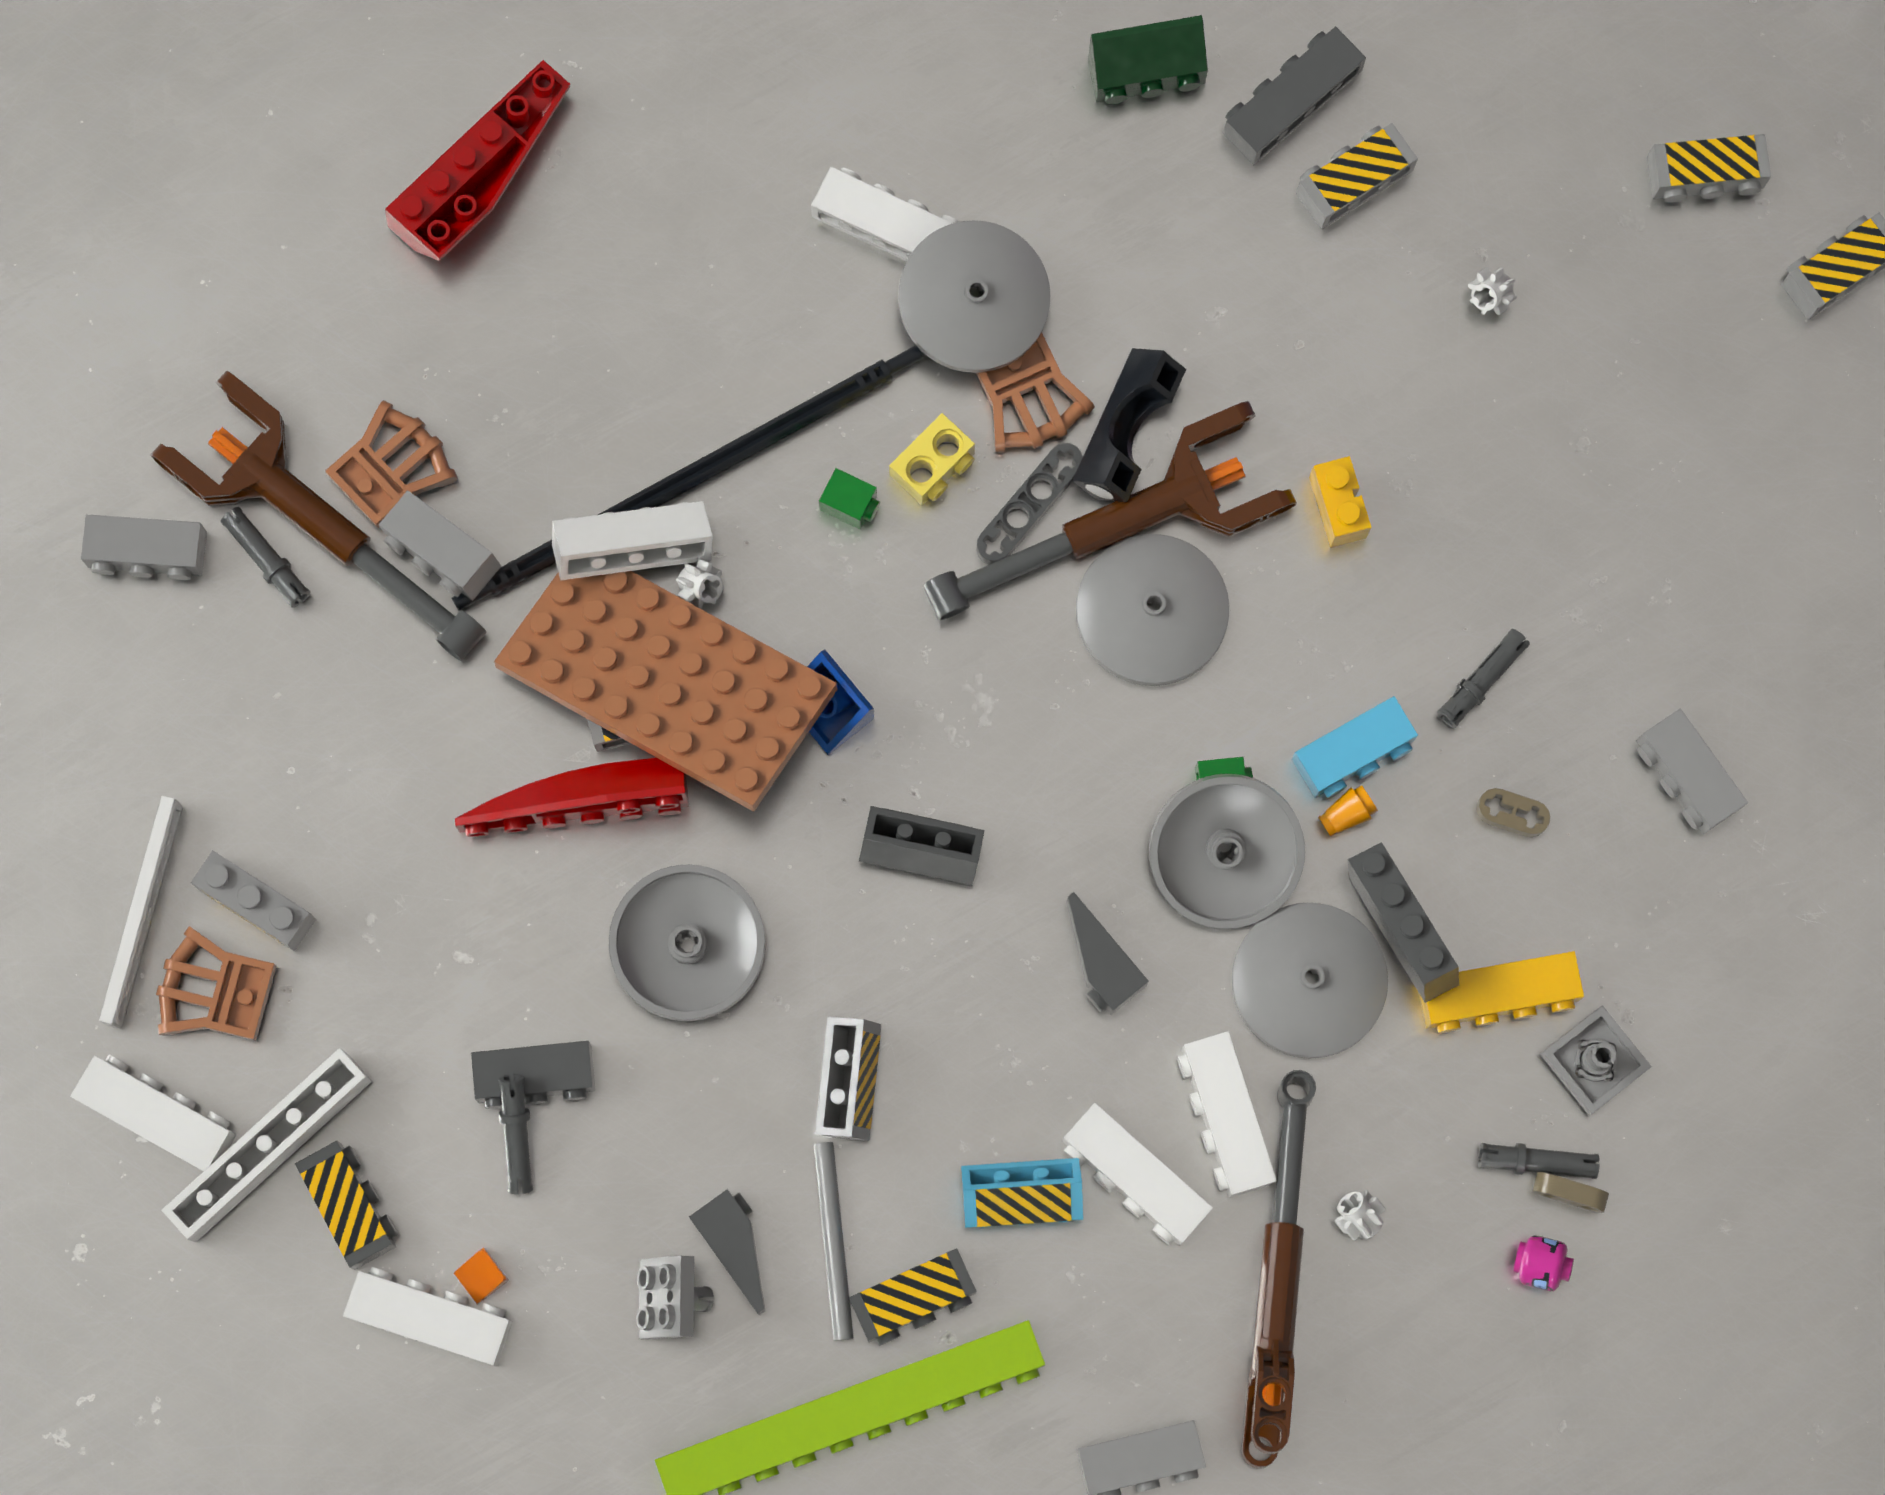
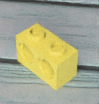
[889,413,975,506]

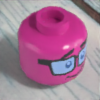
[1513,1235,1574,1291]

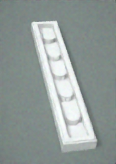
[99,796,183,1029]

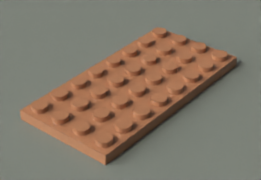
[494,571,838,812]

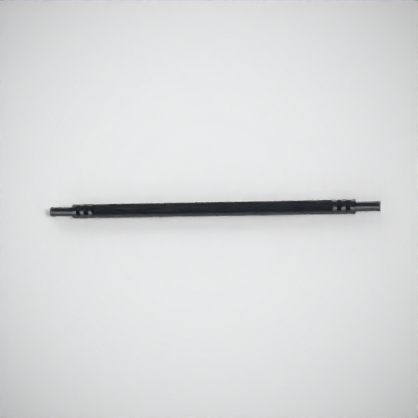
[452,345,924,611]

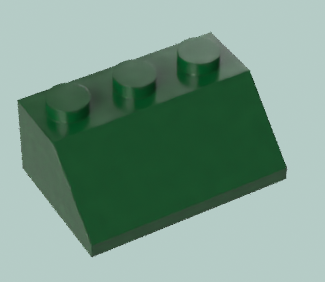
[1088,15,1208,104]

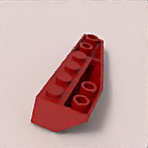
[385,60,570,261]
[455,758,689,837]

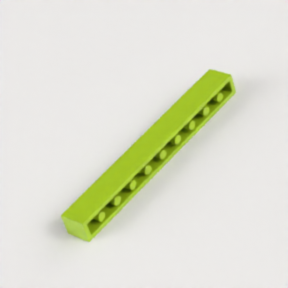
[655,1320,1045,1495]

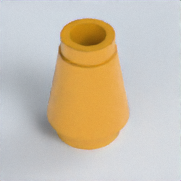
[1318,785,1378,836]

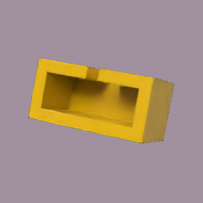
[1309,456,1372,548]

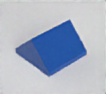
[807,650,874,755]

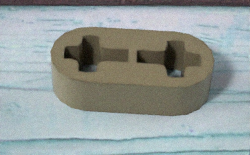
[1476,788,1550,837]
[1532,1172,1609,1213]

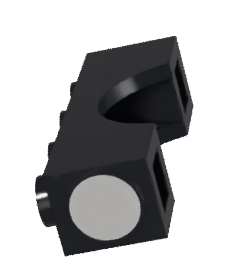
[1072,348,1187,502]

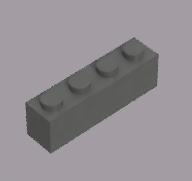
[1223,26,1366,165]
[1347,842,1459,1003]

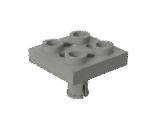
[1540,1005,1652,1116]
[636,1255,714,1339]

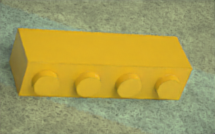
[1419,951,1584,1033]

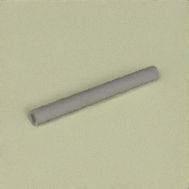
[814,1142,853,1341]

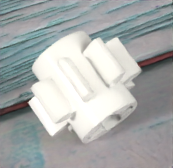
[1468,267,1517,315]
[676,559,725,609]
[1335,1190,1386,1241]

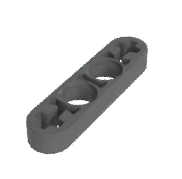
[976,443,1083,565]

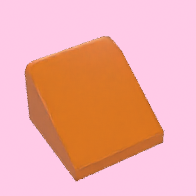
[454,1248,509,1305]

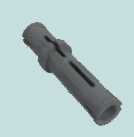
[220,507,311,607]
[1437,629,1530,728]
[499,1074,533,1194]
[1478,1143,1600,1179]

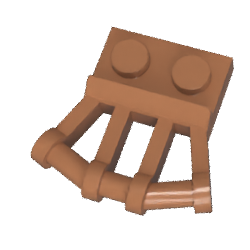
[976,332,1095,452]
[325,400,458,528]
[156,926,276,1041]

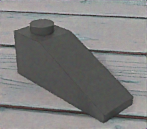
[1066,892,1149,1015]
[689,1189,765,1315]

